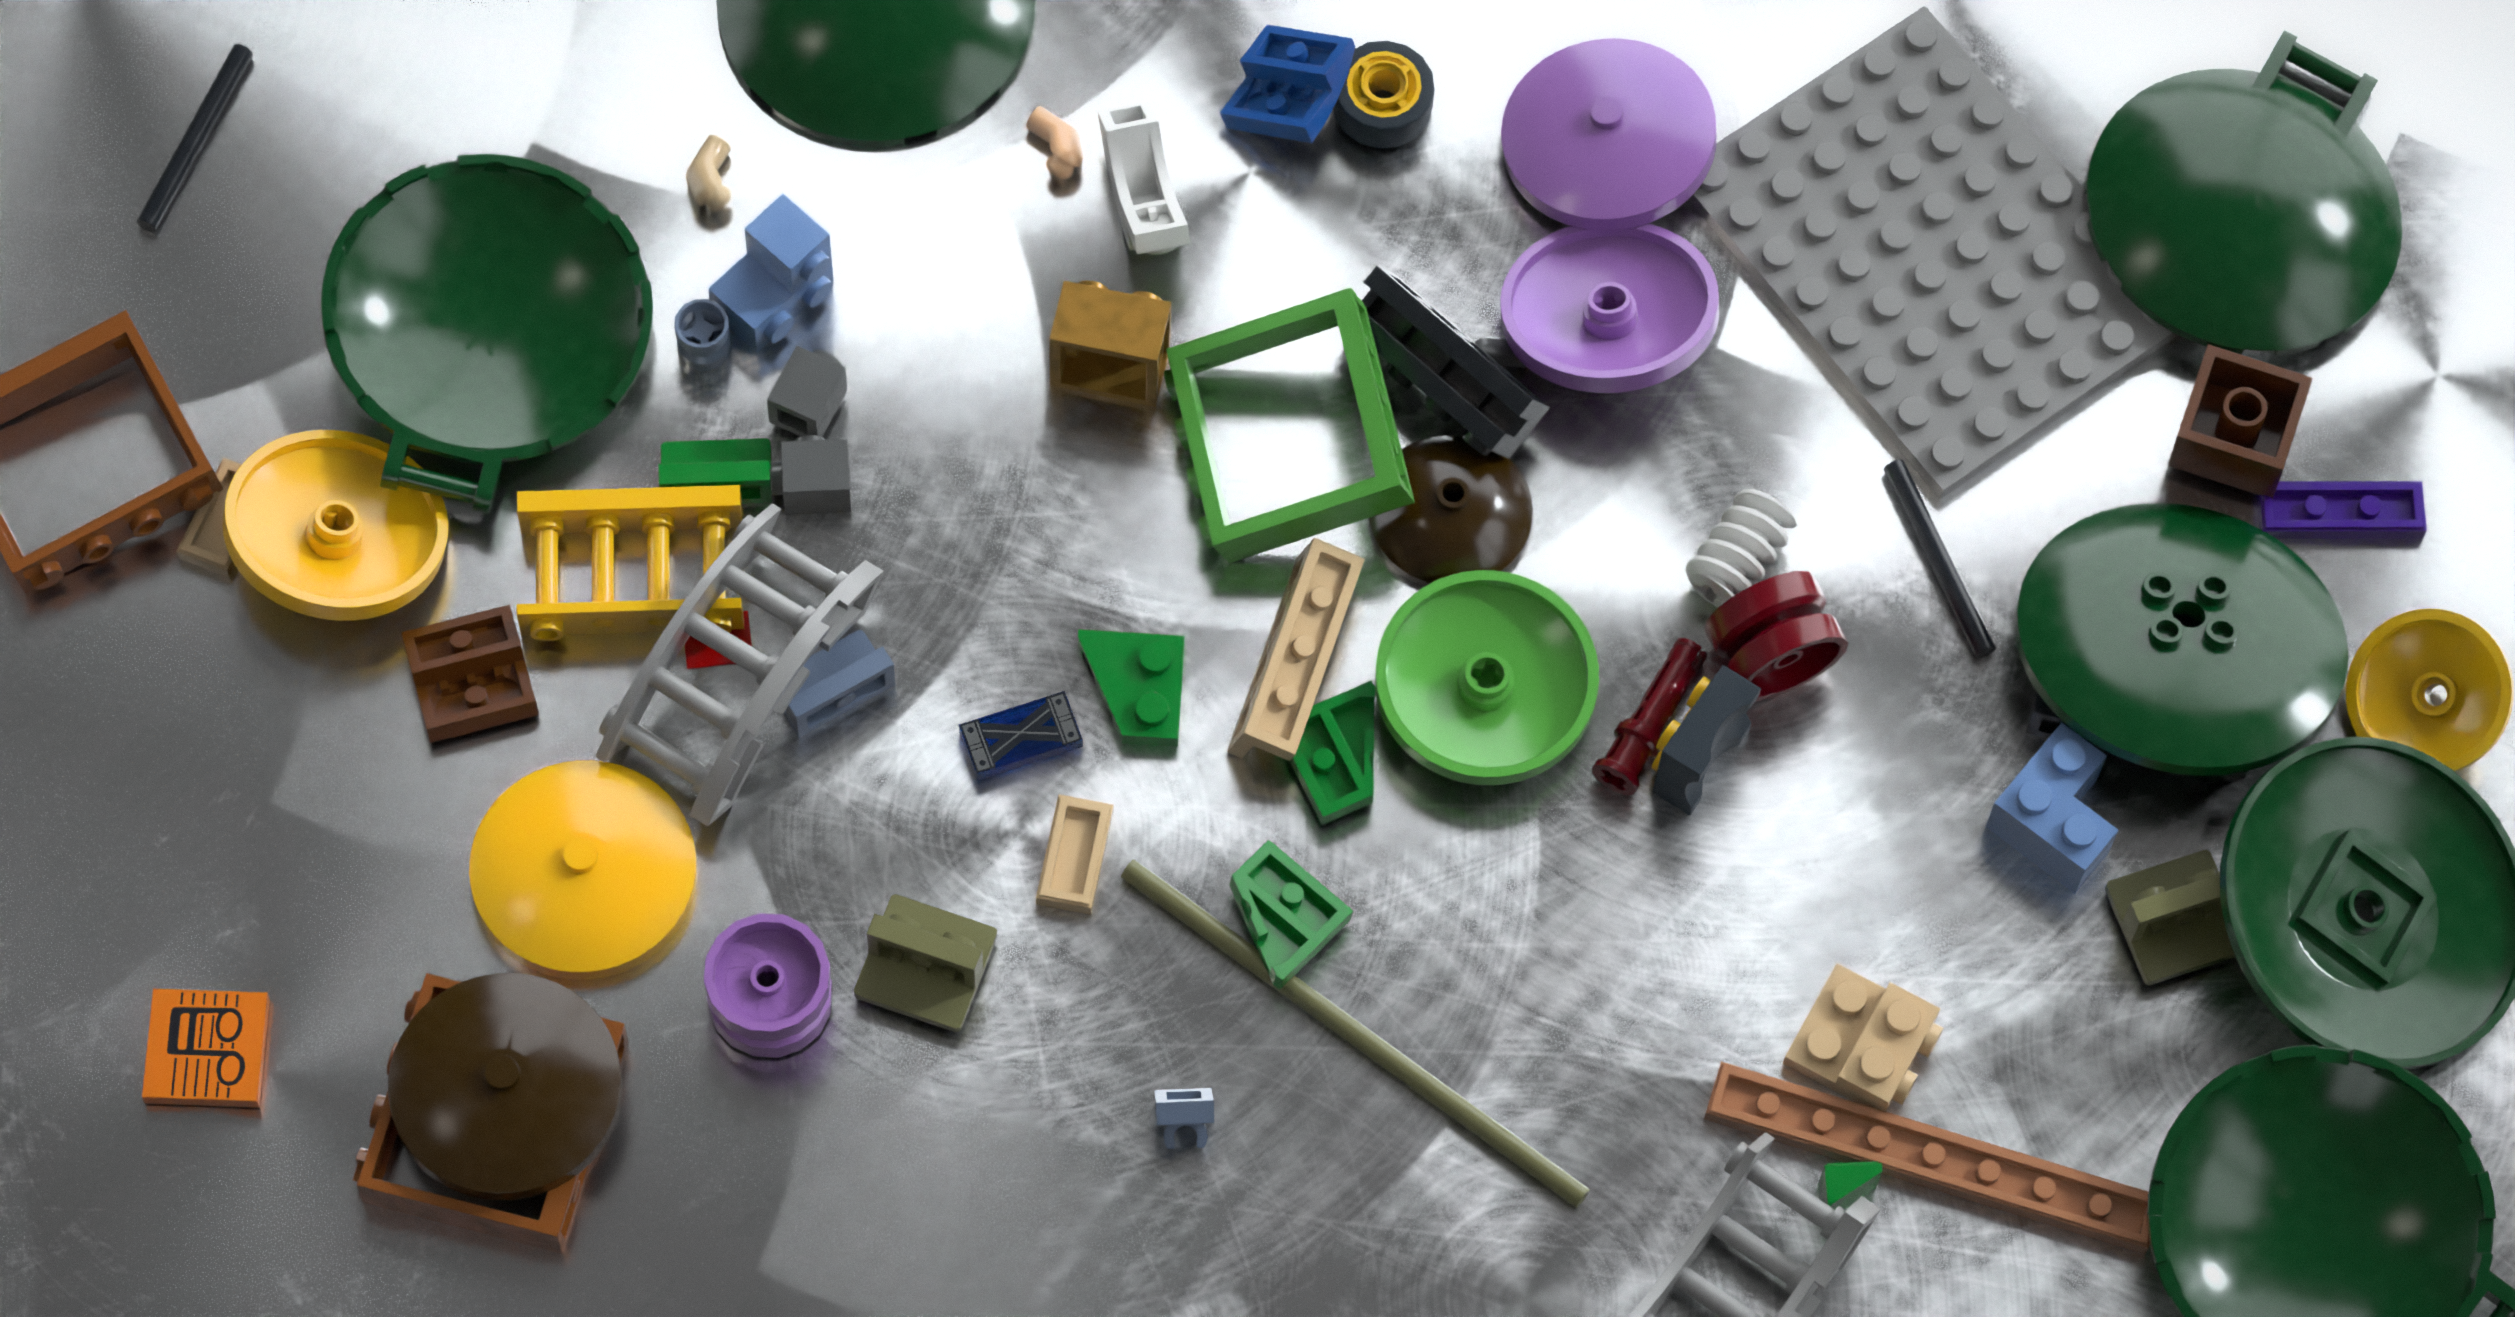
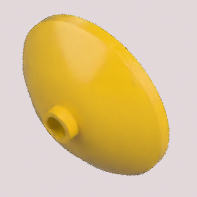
[2345,608,2514,772]

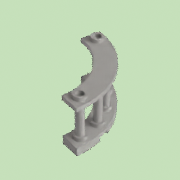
[595,503,884,827]
[1627,1132,1881,1317]

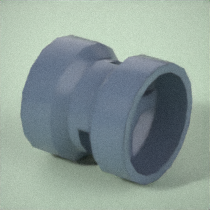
[674,299,731,371]

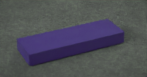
[2256,481,2427,539]

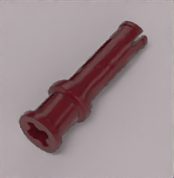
[1591,637,1707,796]

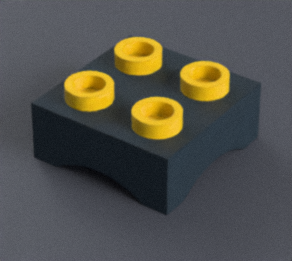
[1651,665,1761,815]

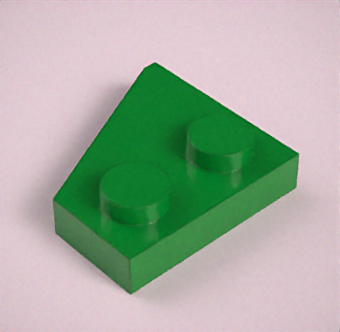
[1078,629,1185,747]
[1290,680,1375,825]
[1229,840,1353,990]

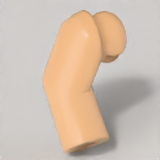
[1026,106,1084,180]

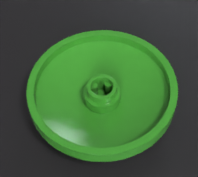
[1375,570,1599,785]

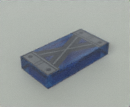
[959,691,1083,781]

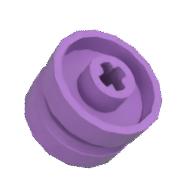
[704,913,833,1058]

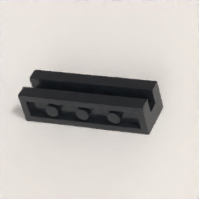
[1362,265,1550,458]

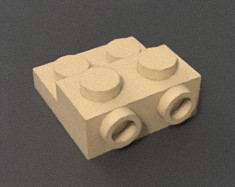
[1783,963,1944,1112]

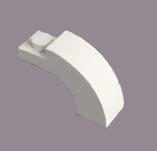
[1097,99,1190,255]

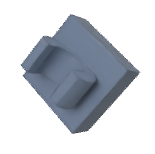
[1154,1088,1214,1149]

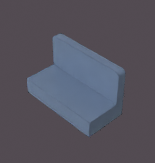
[783,630,895,738]

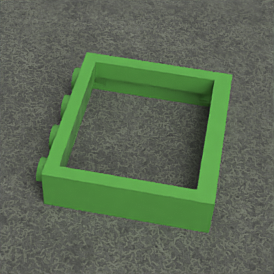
[1164,287,1415,563]

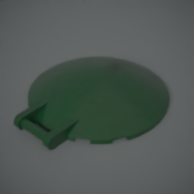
[716,0,1036,146]
[2084,29,2403,356]
[321,153,653,514]
[2147,1045,2515,1317]

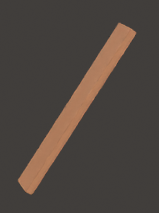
[1704,1061,2150,1254]

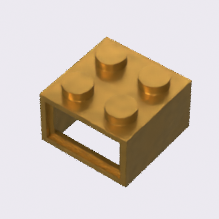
[1049,280,1172,407]

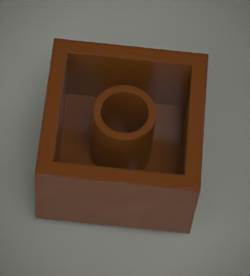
[2168,344,2313,499]

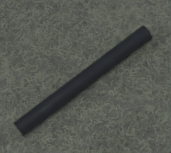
[136,43,253,232]
[1883,459,1996,658]

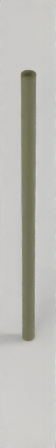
[1121,859,1590,1208]

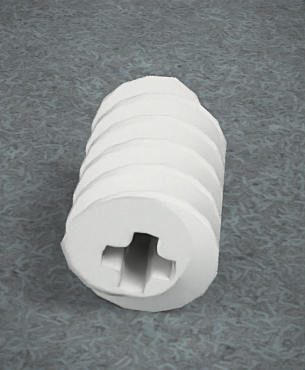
[1685,489,1798,608]

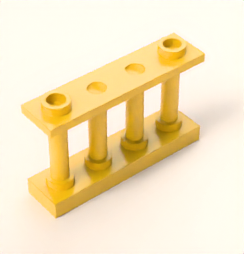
[517,485,744,641]

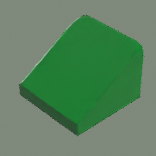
[1818,1161,1883,1209]

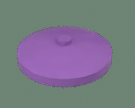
[1501,38,1717,231]
[1500,224,1719,393]

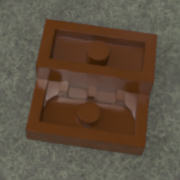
[401,604,539,743]

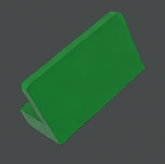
[658,438,772,504]

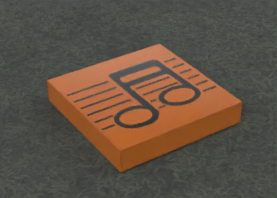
[142,988,270,1108]

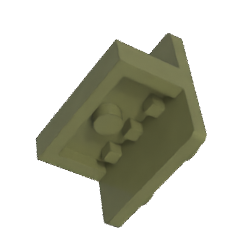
[2105,850,2236,985]
[854,894,997,1032]

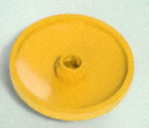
[222,430,449,621]
[469,760,697,980]

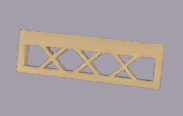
[1227,537,1365,761]

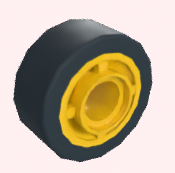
[1333,40,1435,148]

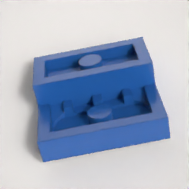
[1220,24,1356,143]

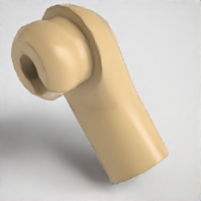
[685,134,731,213]

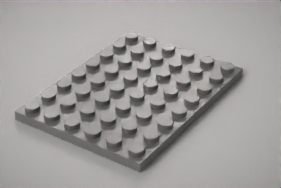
[1688,5,2178,499]

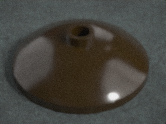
[1368,435,1533,586]

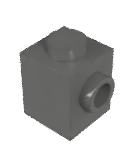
[767,345,848,437]
[771,435,851,515]

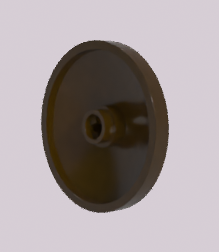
[388,973,622,1200]

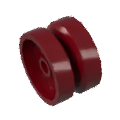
[1704,571,1849,701]

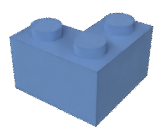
[708,193,834,353]
[1985,722,2118,894]

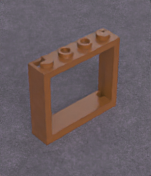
[0,310,224,594]
[352,973,629,1254]

